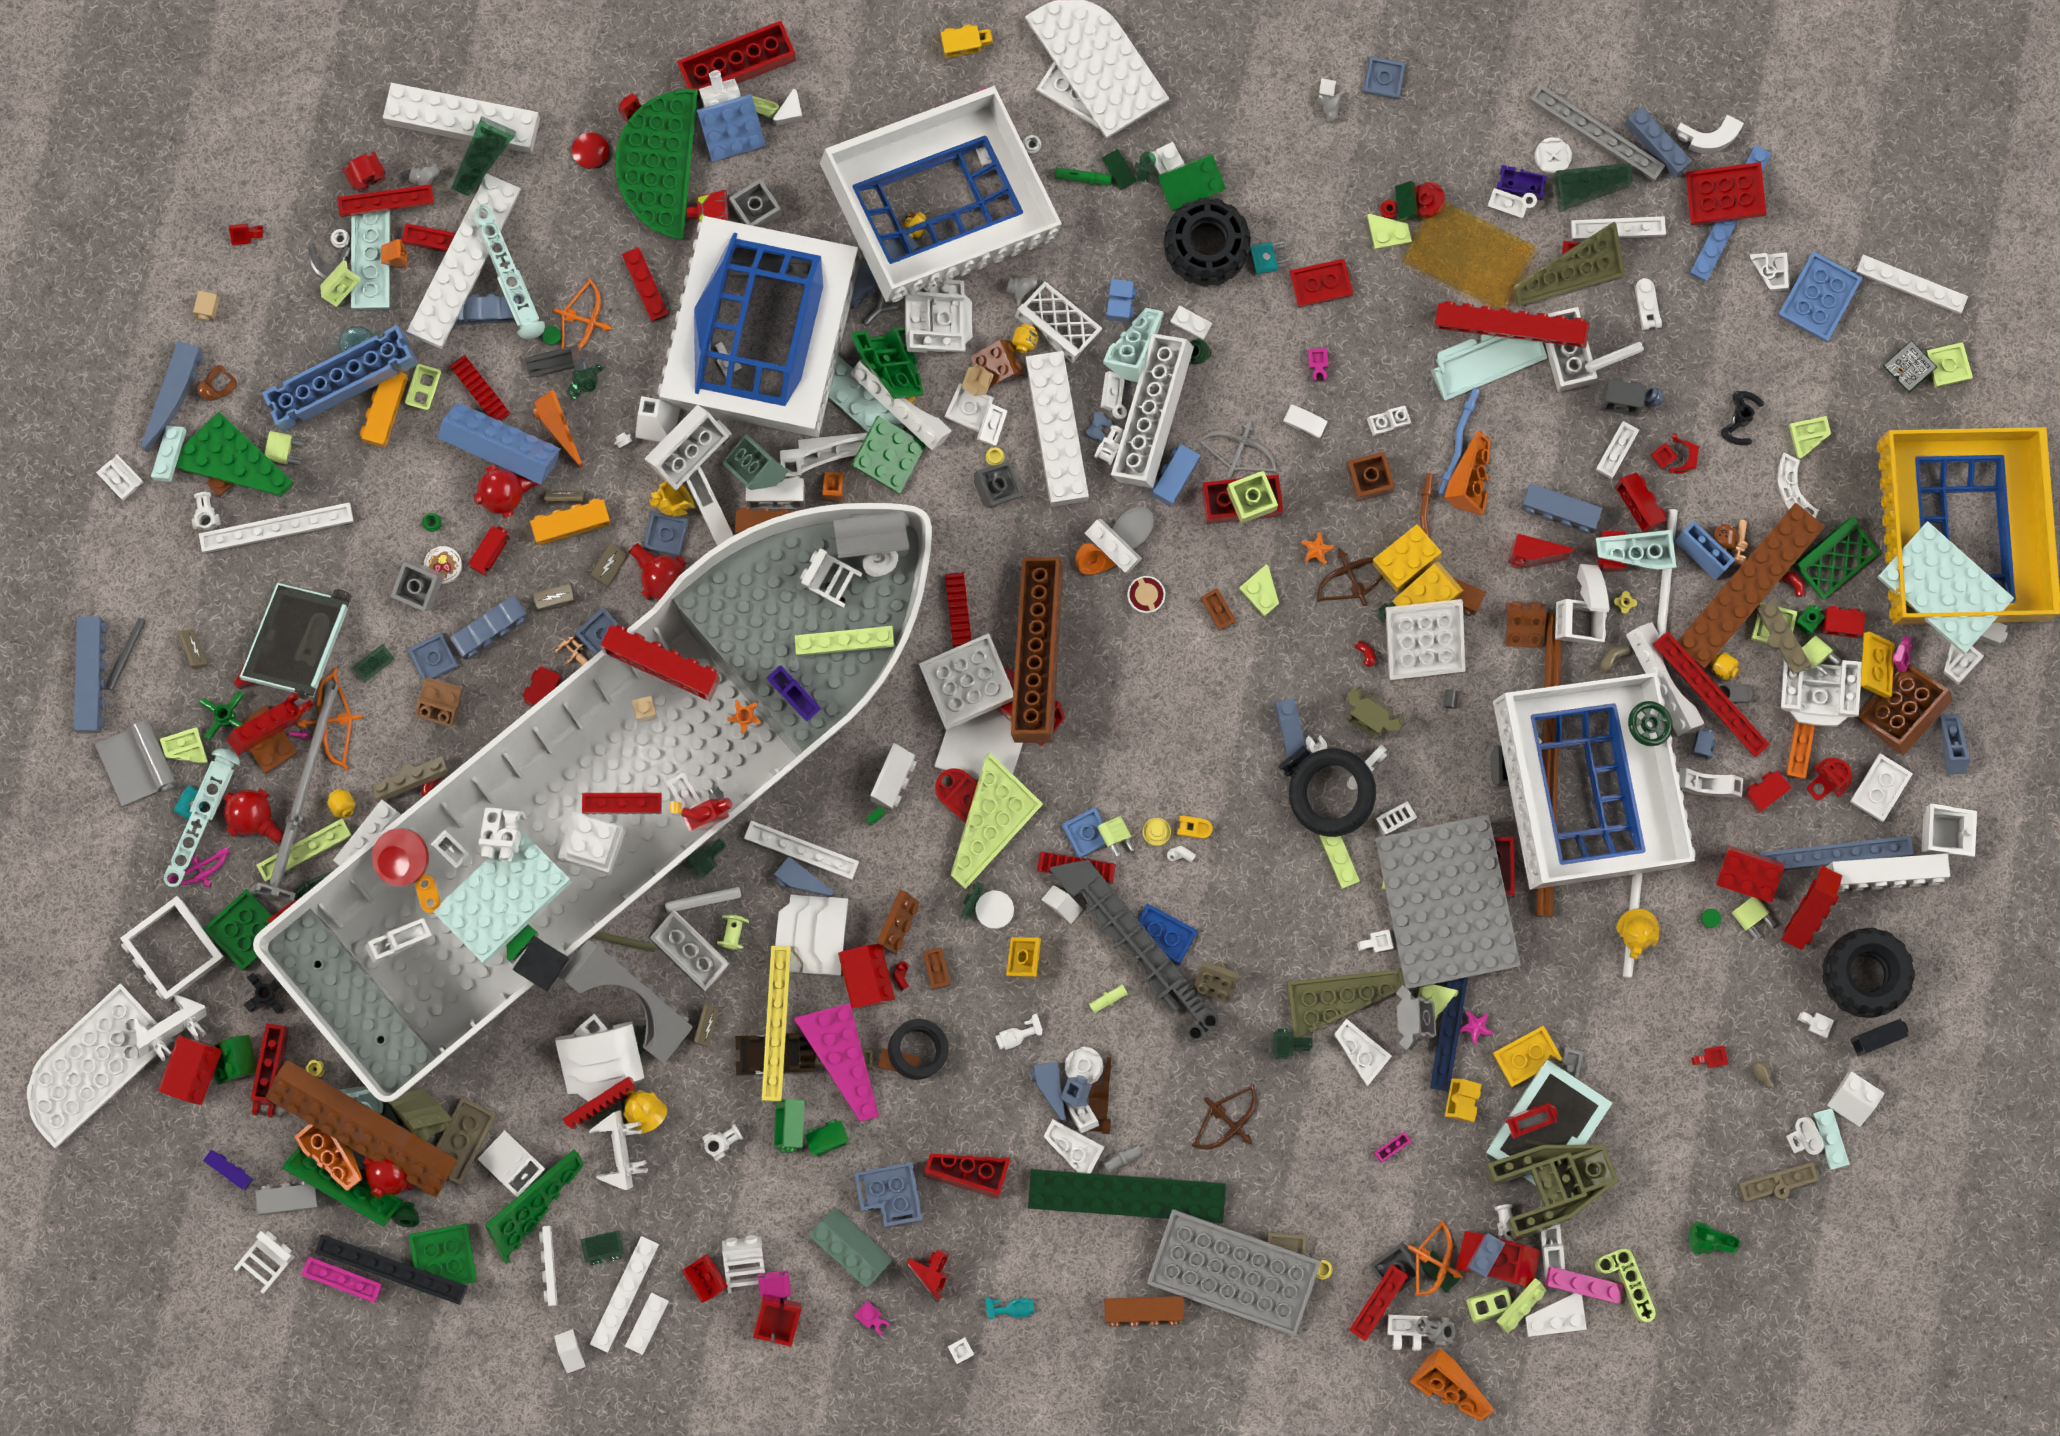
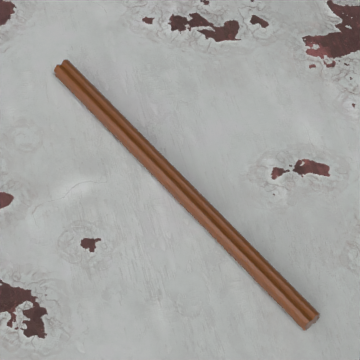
[1536,613,1563,918]

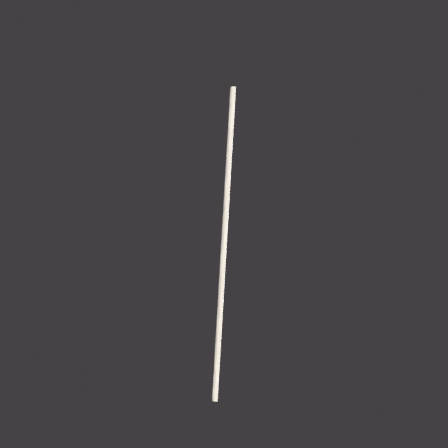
[1623,509,1678,978]

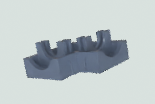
[854,1162,923,1228]

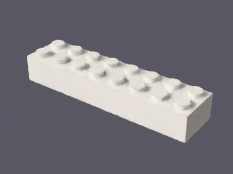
[383,83,540,154]
[1111,333,1194,488]
[1025,351,1089,507]

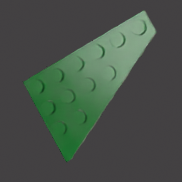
[175,412,294,497]

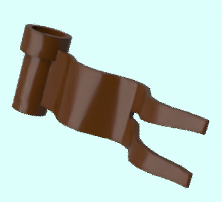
[1088,1057,1111,1134]

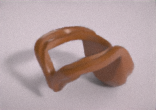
[197,365,237,401]

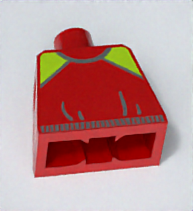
[686,190,729,221]

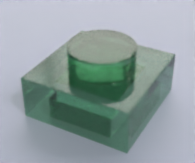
[1377,602,1396,623]

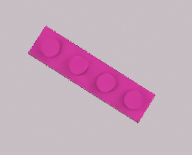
[301,1257,383,1303]
[1545,1267,1624,1304]

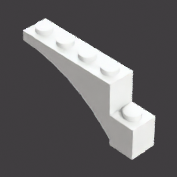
[780,433,867,477]

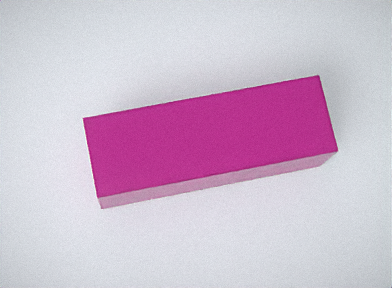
[1374,1132,1411,1163]

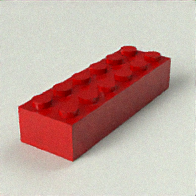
[677,21,796,100]
[600,624,720,702]

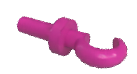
[289,730,312,741]

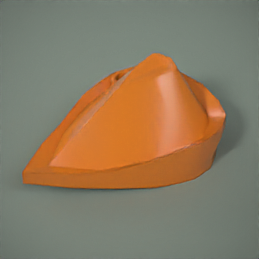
[1075,543,1117,575]

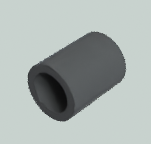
[1443,689,1458,709]

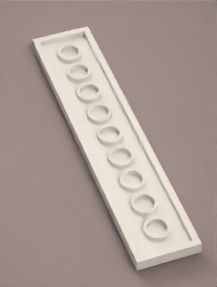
[407,174,521,349]

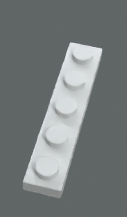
[1570,216,1666,241]

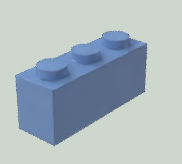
[1151,444,1201,507]
[1674,521,1735,580]

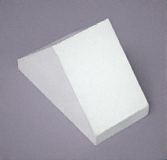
[773,89,802,126]
[431,830,470,869]
[1041,885,1083,924]
[554,1329,586,1373]

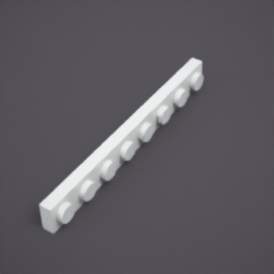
[199,503,354,553]

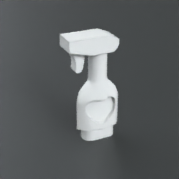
[995,1014,1042,1050]

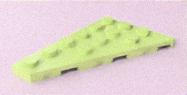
[950,753,1043,889]

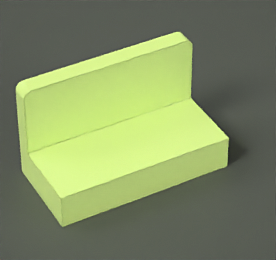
[320,260,360,307]

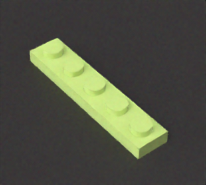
[795,626,895,656]
[256,818,352,883]

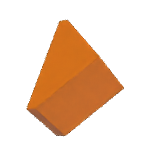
[381,239,407,268]
[823,472,844,502]

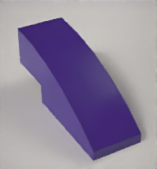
[765,665,821,722]

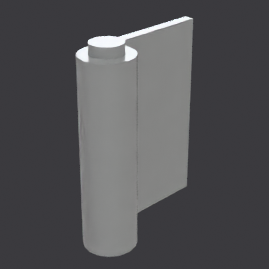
[833,511,909,558]
[95,719,176,807]

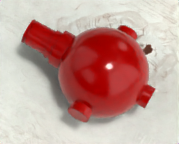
[473,464,540,518]
[629,543,687,601]
[223,788,284,845]
[362,1157,414,1198]

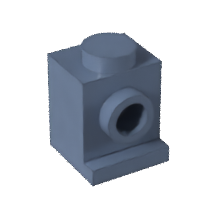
[1691,729,1716,760]
[1061,1075,1092,1107]

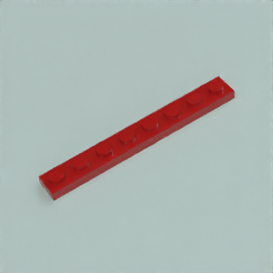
[1653,631,1770,757]

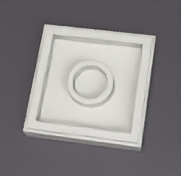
[944,383,994,432]

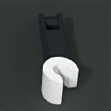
[1278,735,1327,777]

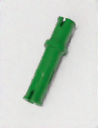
[1055,167,1112,186]

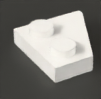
[1943,644,1984,685]

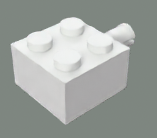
[699,71,741,108]

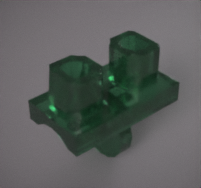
[1135,152,1156,182]

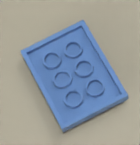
[1777,251,1862,343]

